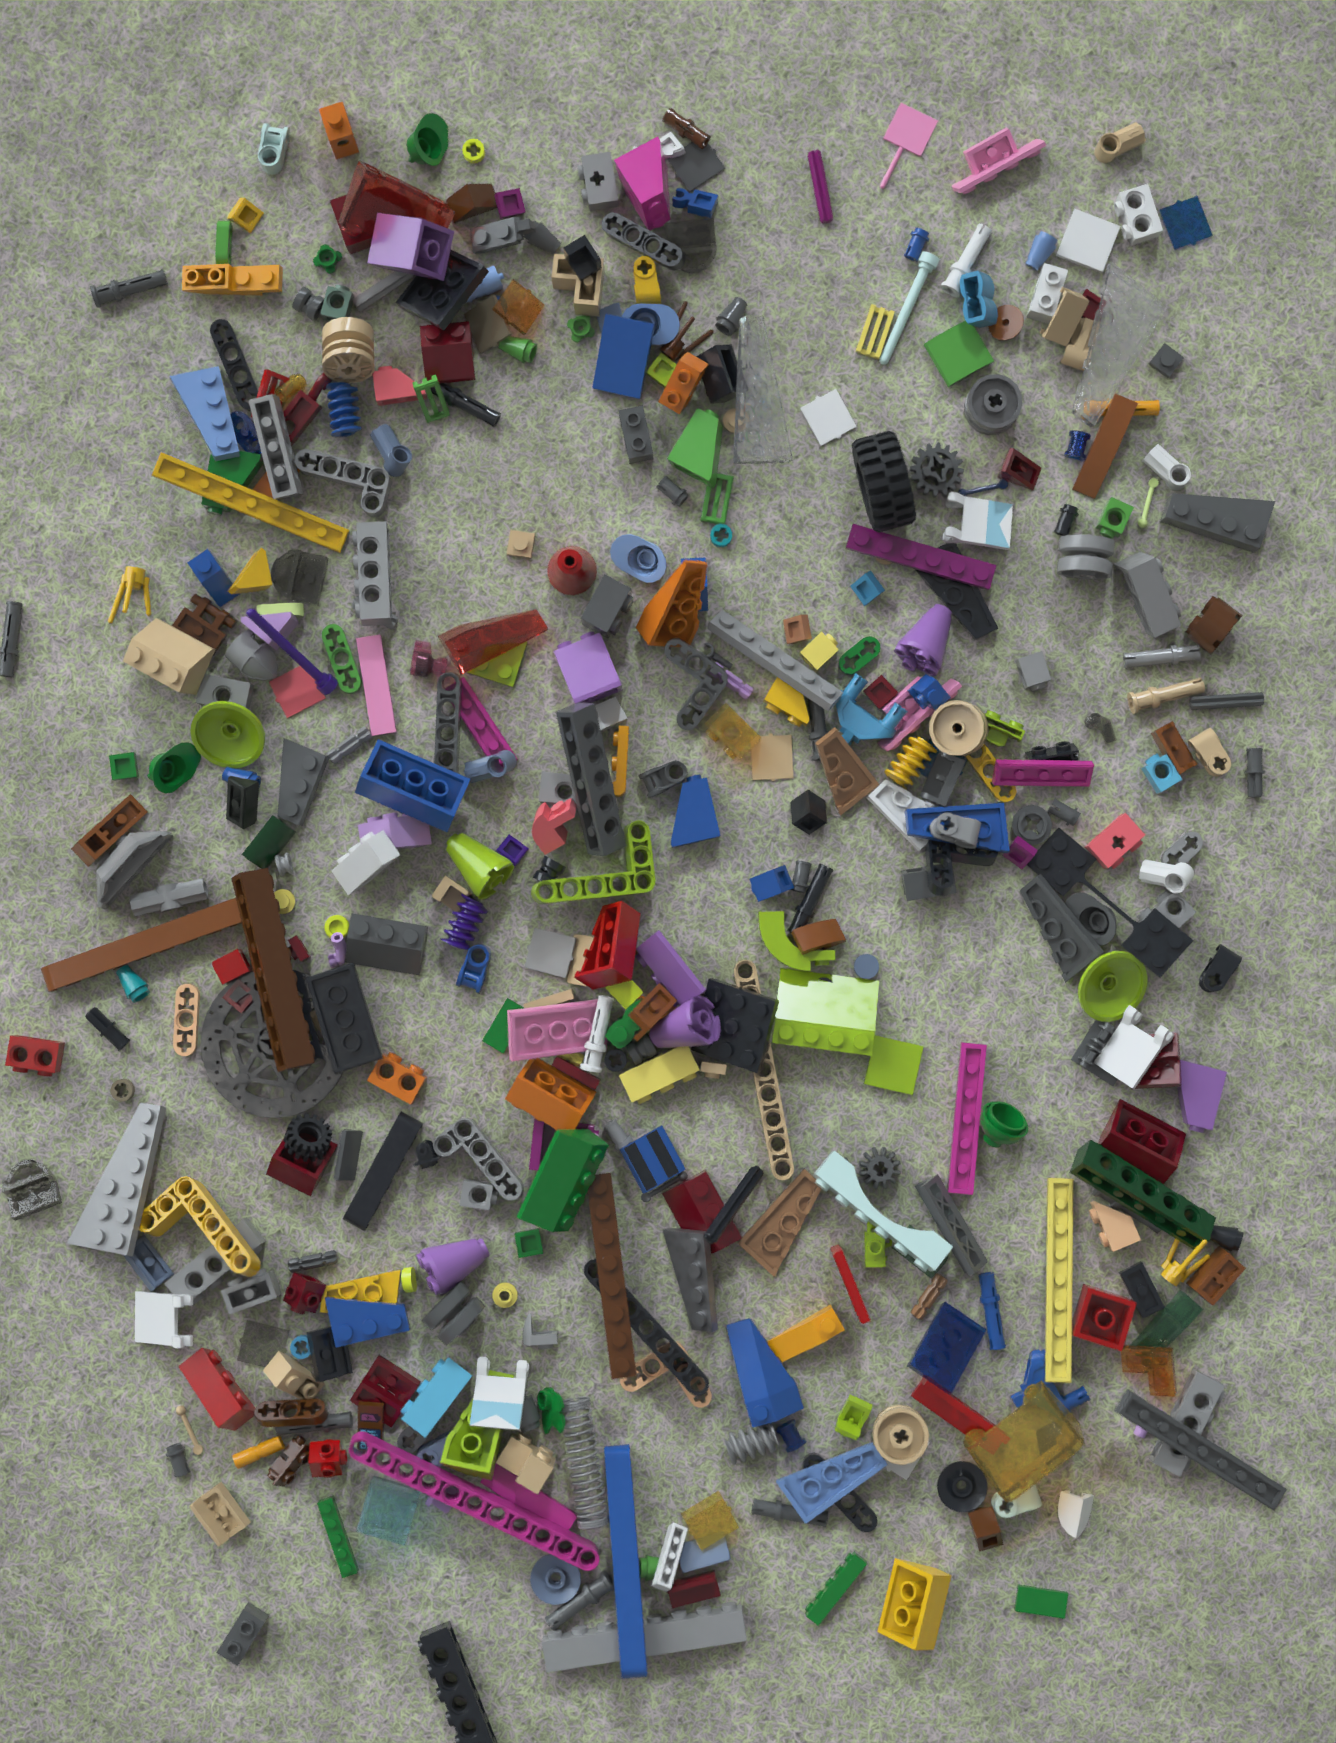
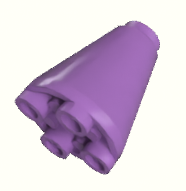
[894,604,952,676]
[416,1238,490,1296]

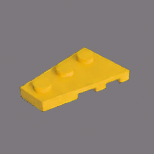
[320,1269,401,1313]

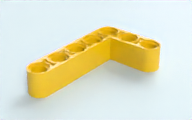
[139,1176,261,1277]

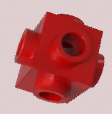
[308,1439,347,1478]

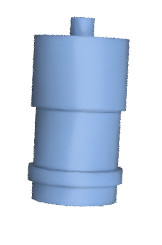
[466,265,504,303]

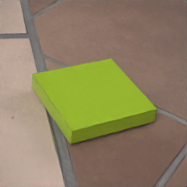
[863,1035,924,1095]

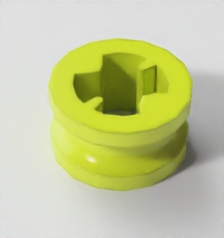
[462,139,485,164]

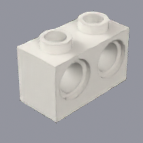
[1114,184,1163,246]
[1027,263,1068,324]

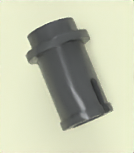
[656,476,689,507]
[1047,798,1081,826]
[791,860,812,893]
[165,1443,191,1477]

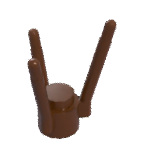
[659,301,714,362]

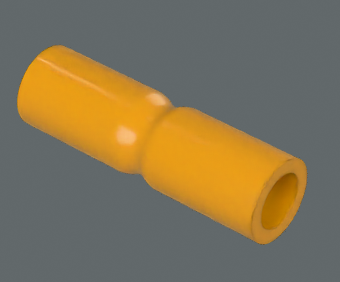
[233,1436,285,1469]

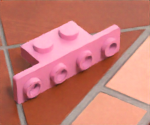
[952,128,1046,194]
[877,676,962,751]

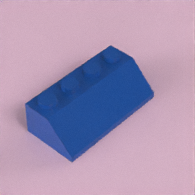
[355,739,471,833]

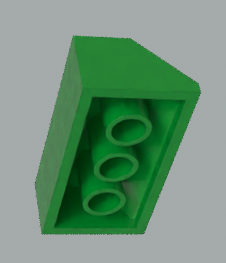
[516,1129,609,1232]

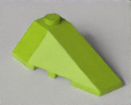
[440,1370,514,1480]

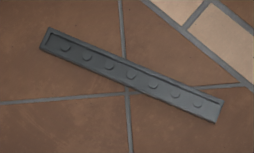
[1114,1389,1287,1511]

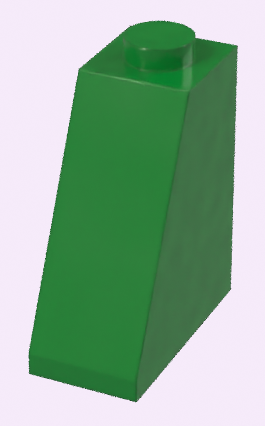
[201,451,264,515]

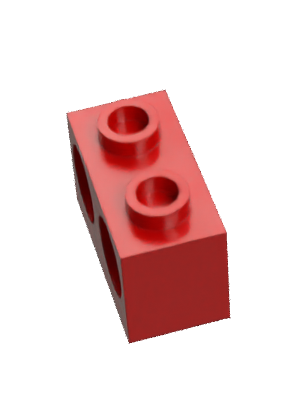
[5,1035,65,1077]

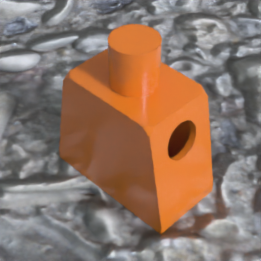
[319,102,359,160]

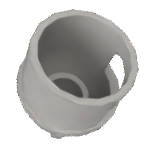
[225,630,278,681]

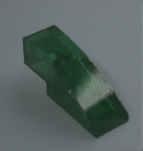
[1130,1290,1203,1362]

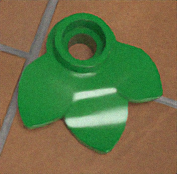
[537,1387,565,1435]

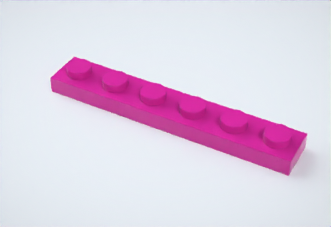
[947,1042,987,1195]

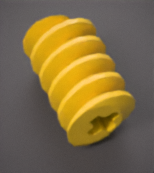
[884,735,937,790]

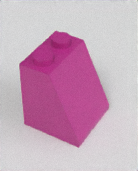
[614,136,671,231]

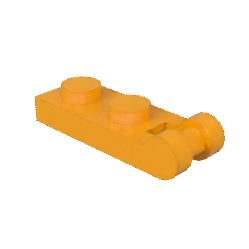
[612,725,629,797]

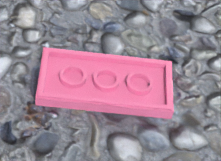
[507,999,607,1062]

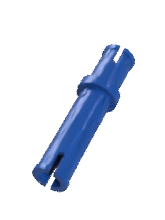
[978,1272,1006,1350]

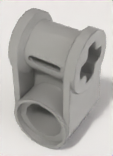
[930,813,981,849]

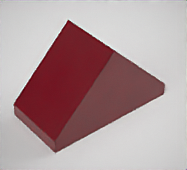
[997,448,1042,491]

